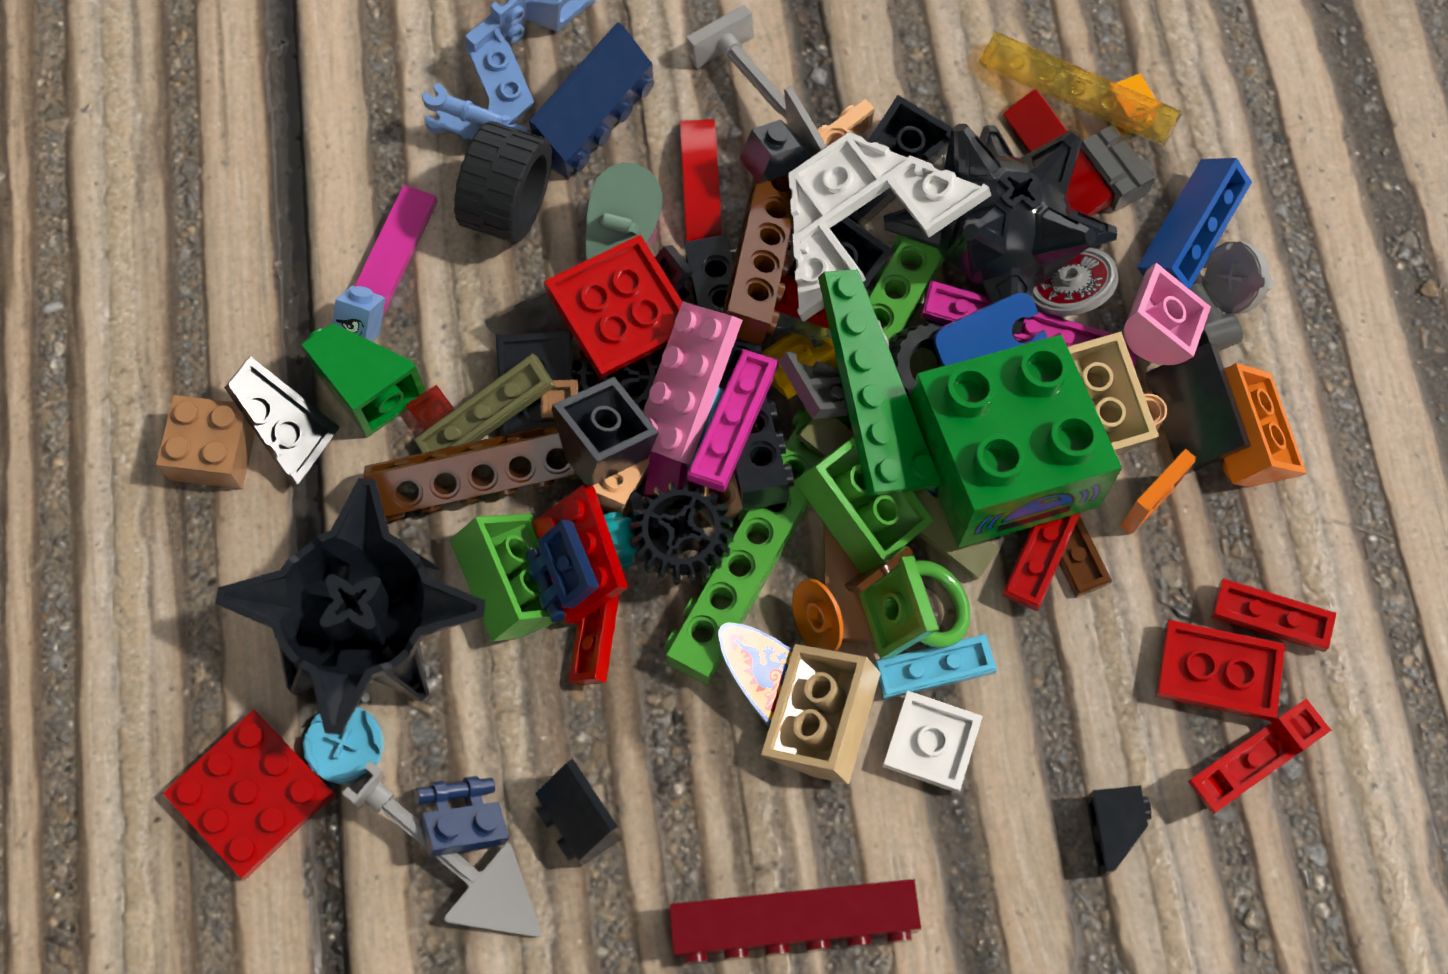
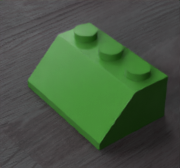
[794,436,934,573]
[449,513,564,642]

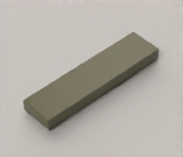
[413,354,555,453]

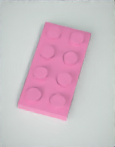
[643,302,742,465]

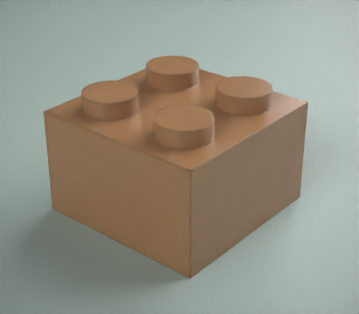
[156,395,255,489]

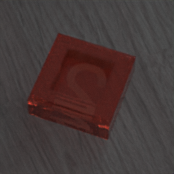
[406,384,455,431]

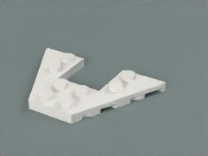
[789,132,992,322]

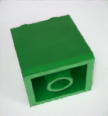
[301,323,427,438]

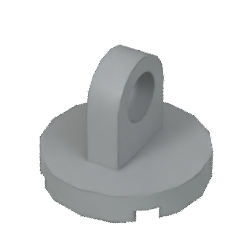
[1202,241,1274,314]

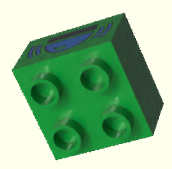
[909,334,1122,548]

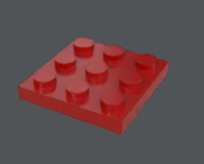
[543,234,682,379]
[163,709,335,880]

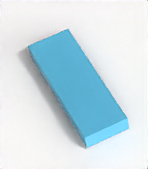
[873,634,997,701]

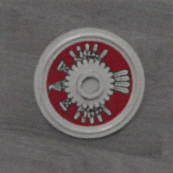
[1031,248,1119,316]

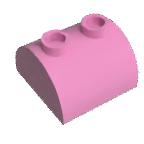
[1124,263,1211,365]

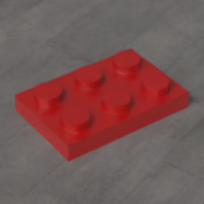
[532,484,628,624]
[1155,620,1285,722]

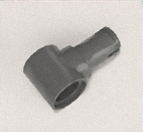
[1190,283,1243,351]

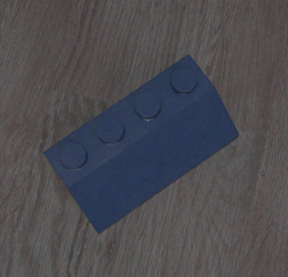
[529,22,654,180]

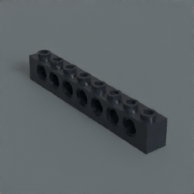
[684,234,794,511]

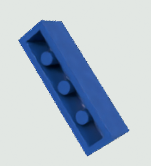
[1137,158,1252,289]

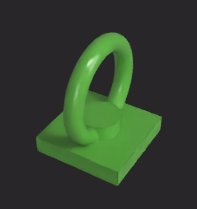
[858,556,971,659]

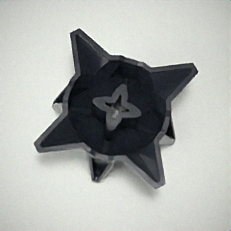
[883,123,1118,334]
[216,478,485,735]

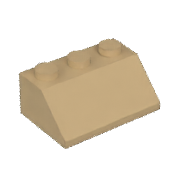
[1068,332,1159,455]
[761,644,881,784]

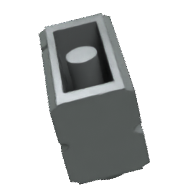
[1080,124,1155,212]

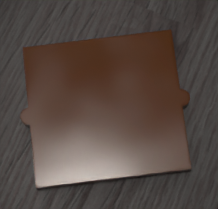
[845,546,913,592]

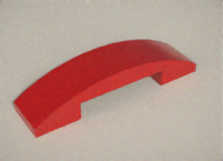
[680,119,722,241]
[1188,698,1332,815]

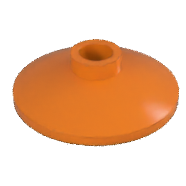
[792,579,843,651]

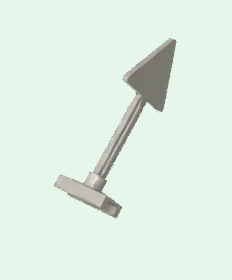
[686,5,827,155]
[342,761,542,937]

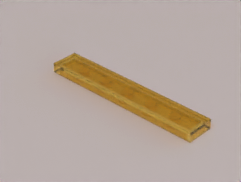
[978,31,1182,146]

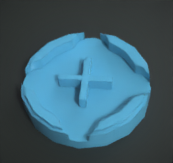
[303,707,384,785]

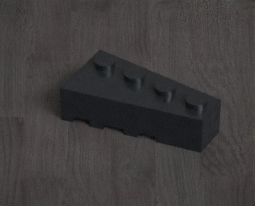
[847,95,953,228]

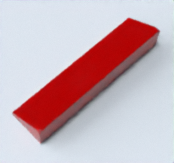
[1003,89,1113,216]

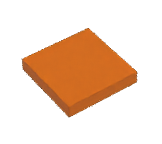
[1120,449,1196,534]

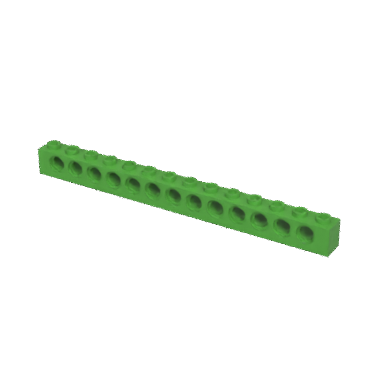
[664,235,945,686]

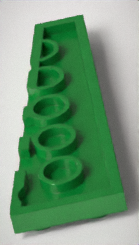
[818,269,941,497]

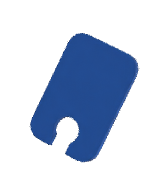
[933,293,1048,367]

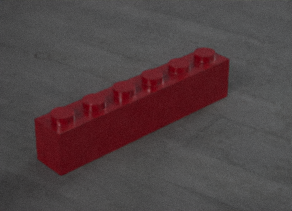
[669,879,921,964]

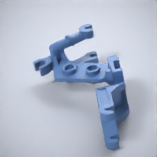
[422,0,596,141]

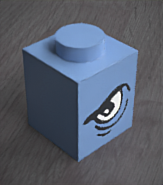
[333,286,385,342]

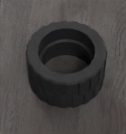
[454,121,552,244]

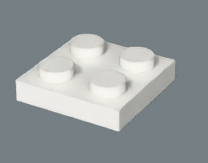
[883,690,983,793]

